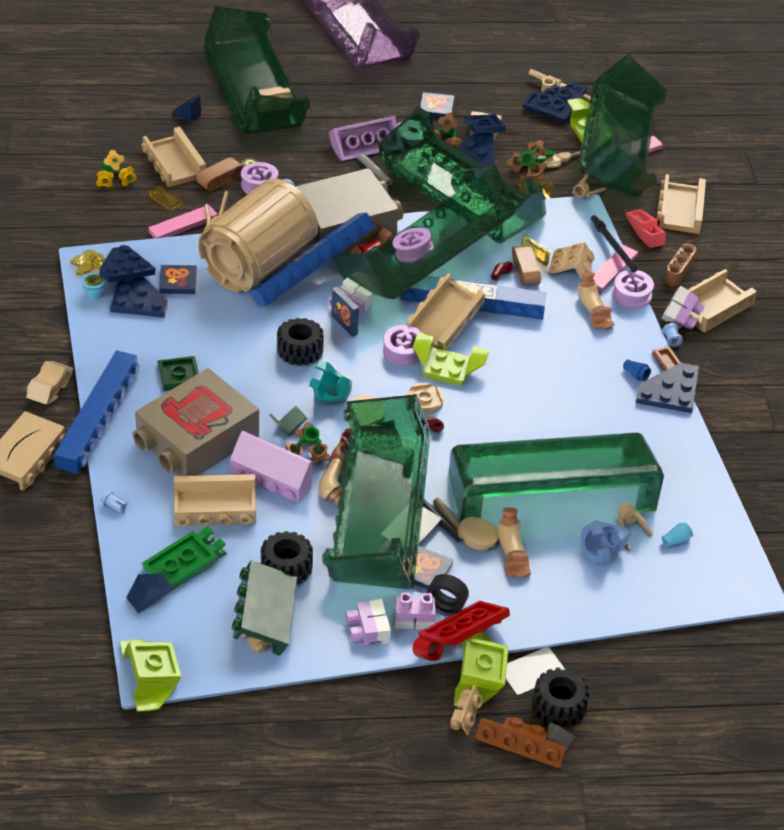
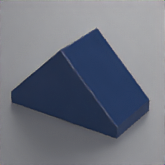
[171,94,201,122]
[126,573,173,613]

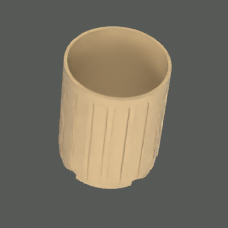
[198,178,318,293]

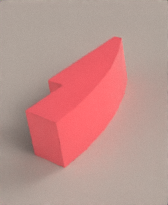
[626,209,666,248]

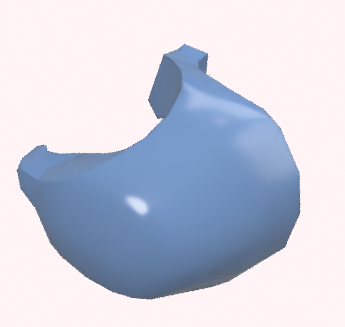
[580,520,632,563]

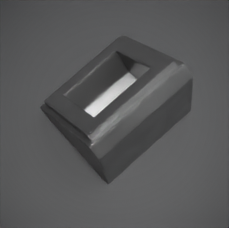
[547,723,575,750]

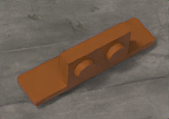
[476,717,566,768]

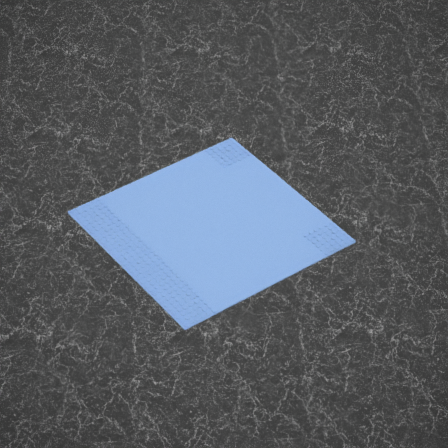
[59,194,784,709]

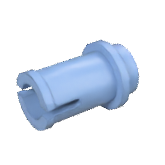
[100,491,128,514]

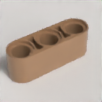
[196,157,244,191]
[664,244,696,287]
[512,245,541,285]

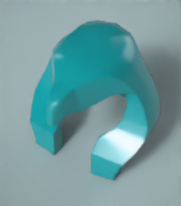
[309,361,352,404]

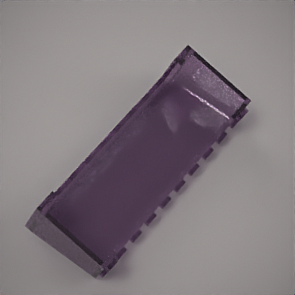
[303,0,420,69]

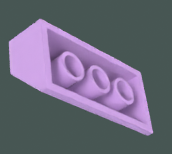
[329,116,402,161]
[230,431,312,503]

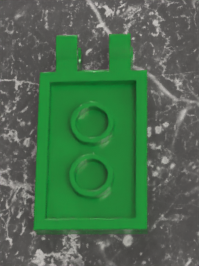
[142,526,227,593]

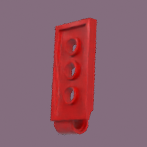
[412,600,510,662]

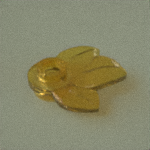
[70,250,105,275]

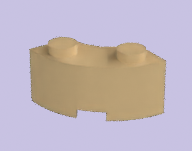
[26,361,73,405]

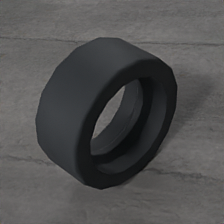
[426,574,469,613]

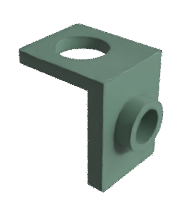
[269,406,308,436]

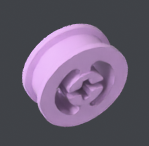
[241,162,278,194]
[393,228,434,263]
[613,270,654,308]
[383,325,422,366]

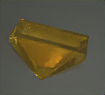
[518,175,554,199]
[148,185,183,211]
[521,234,550,266]

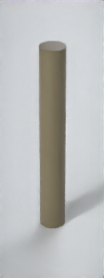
[433,497,461,531]

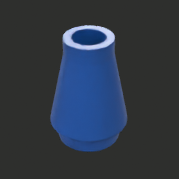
[623,359,651,381]

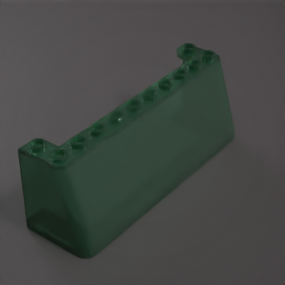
[204,6,310,134]
[578,53,668,197]
[377,106,547,243]
[333,165,516,299]
[322,394,430,589]
[449,432,664,522]

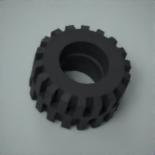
[277,317,324,366]
[261,531,313,585]
[532,667,590,728]

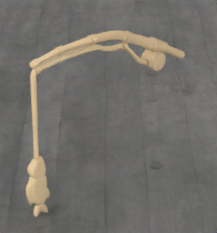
[528,69,628,168]

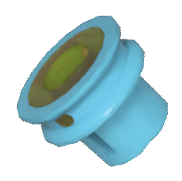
[82,273,106,299]

